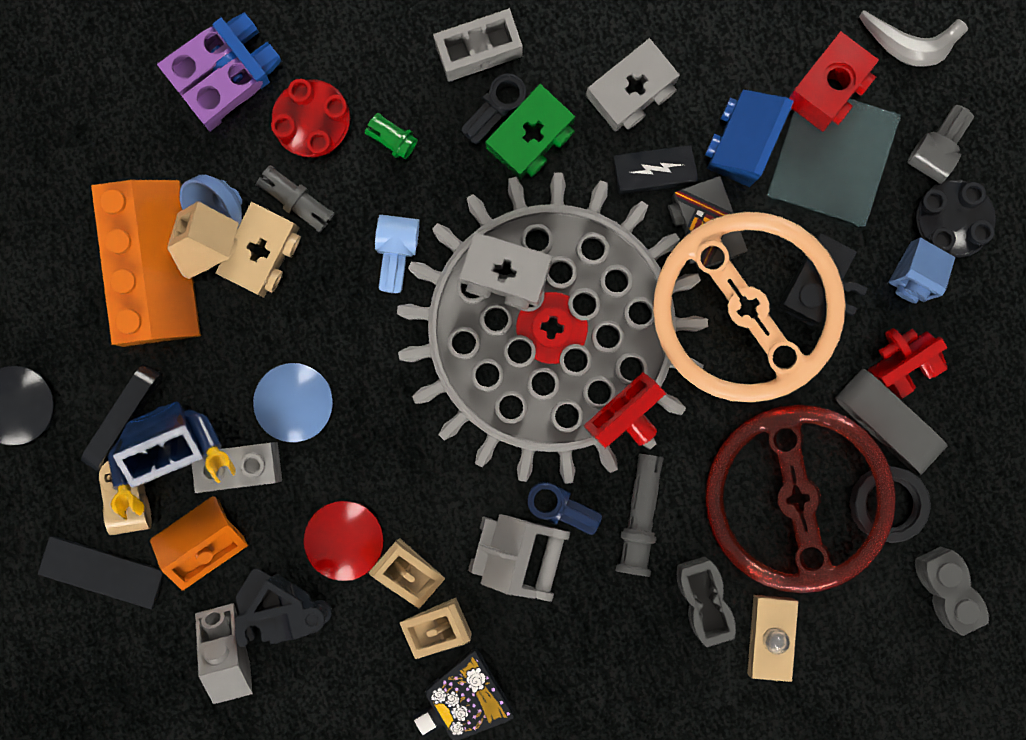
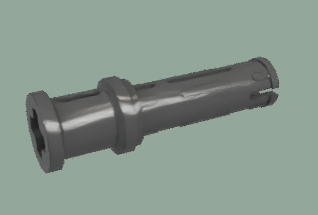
[615,454,664,577]

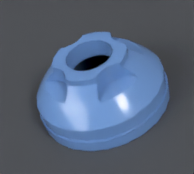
[179,175,243,227]

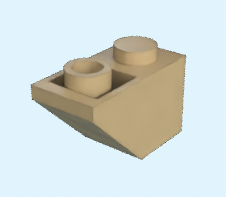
[167,201,239,279]

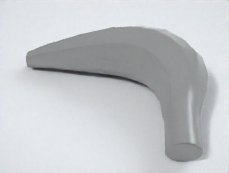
[859,10,968,67]

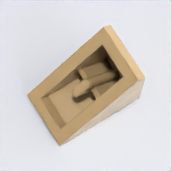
[369,538,445,608]
[400,598,472,659]

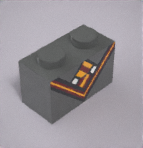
[668,176,748,271]

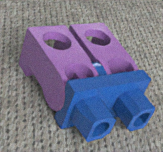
[157,12,282,132]

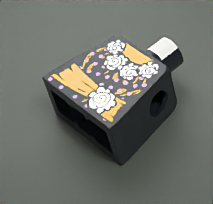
[413,646,514,740]

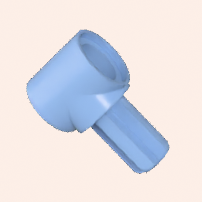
[375,215,420,293]

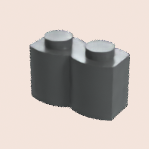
[915,547,989,636]
[677,557,736,647]

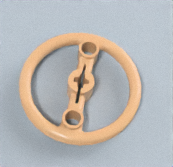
[653,212,845,402]

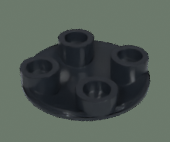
[916,180,996,258]
[0,366,54,445]

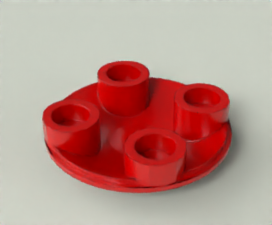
[271,79,350,157]
[304,501,383,581]

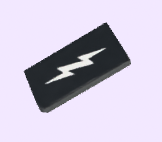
[613,145,698,195]

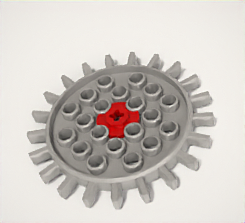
[397,173,708,484]

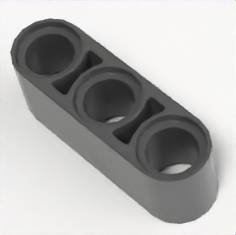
[835,369,948,476]

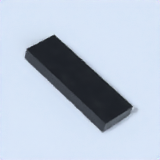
[38,536,165,610]

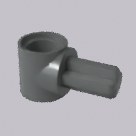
[907,105,974,184]

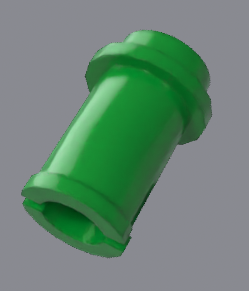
[365,113,418,159]

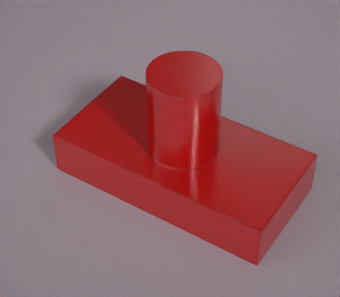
[583,372,666,448]

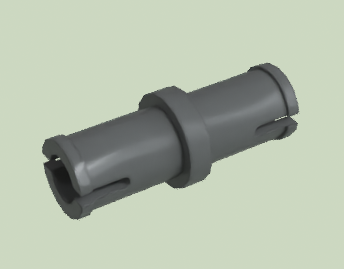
[256,165,334,233]

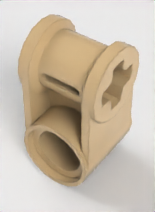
[99,461,152,535]

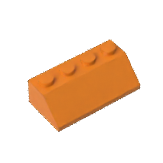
[91,180,201,347]

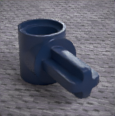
[527,482,602,535]

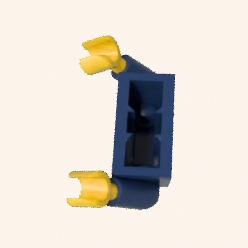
[108,402,236,520]

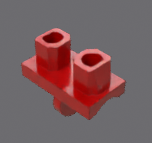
[868,328,948,399]

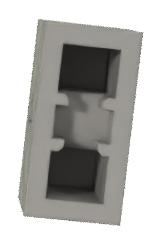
[433,8,523,82]
[586,38,680,132]
[459,232,552,310]
[192,442,282,493]

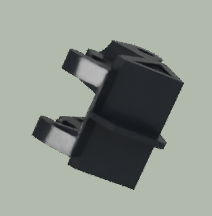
[234,569,332,647]

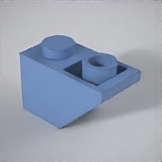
[888,238,955,304]

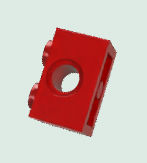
[789,32,879,132]

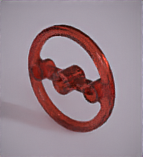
[706,405,896,593]

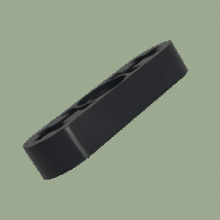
[81,364,162,472]

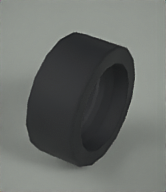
[849,466,931,543]

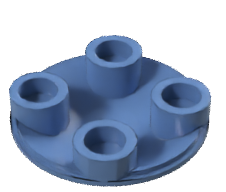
[253,363,333,442]

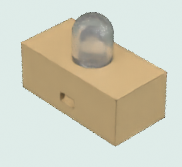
[747,595,798,682]

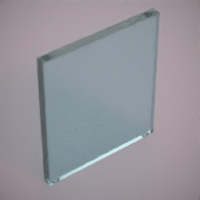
[767,99,901,227]

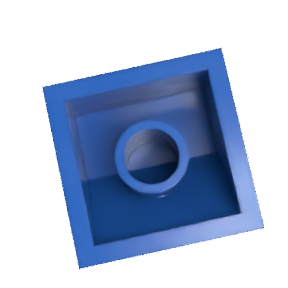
[705,90,794,187]

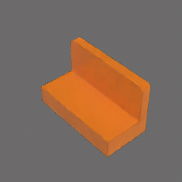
[150,496,248,591]

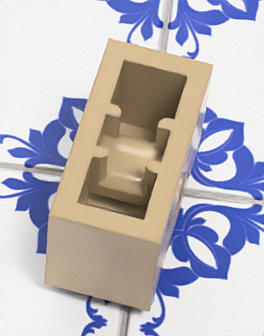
[215,202,301,297]

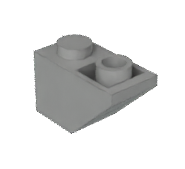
[195,603,252,704]

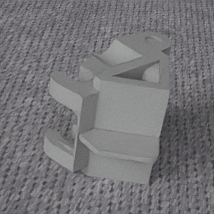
[468,514,570,602]

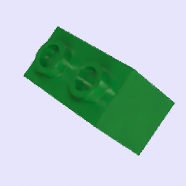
[486,84,575,180]

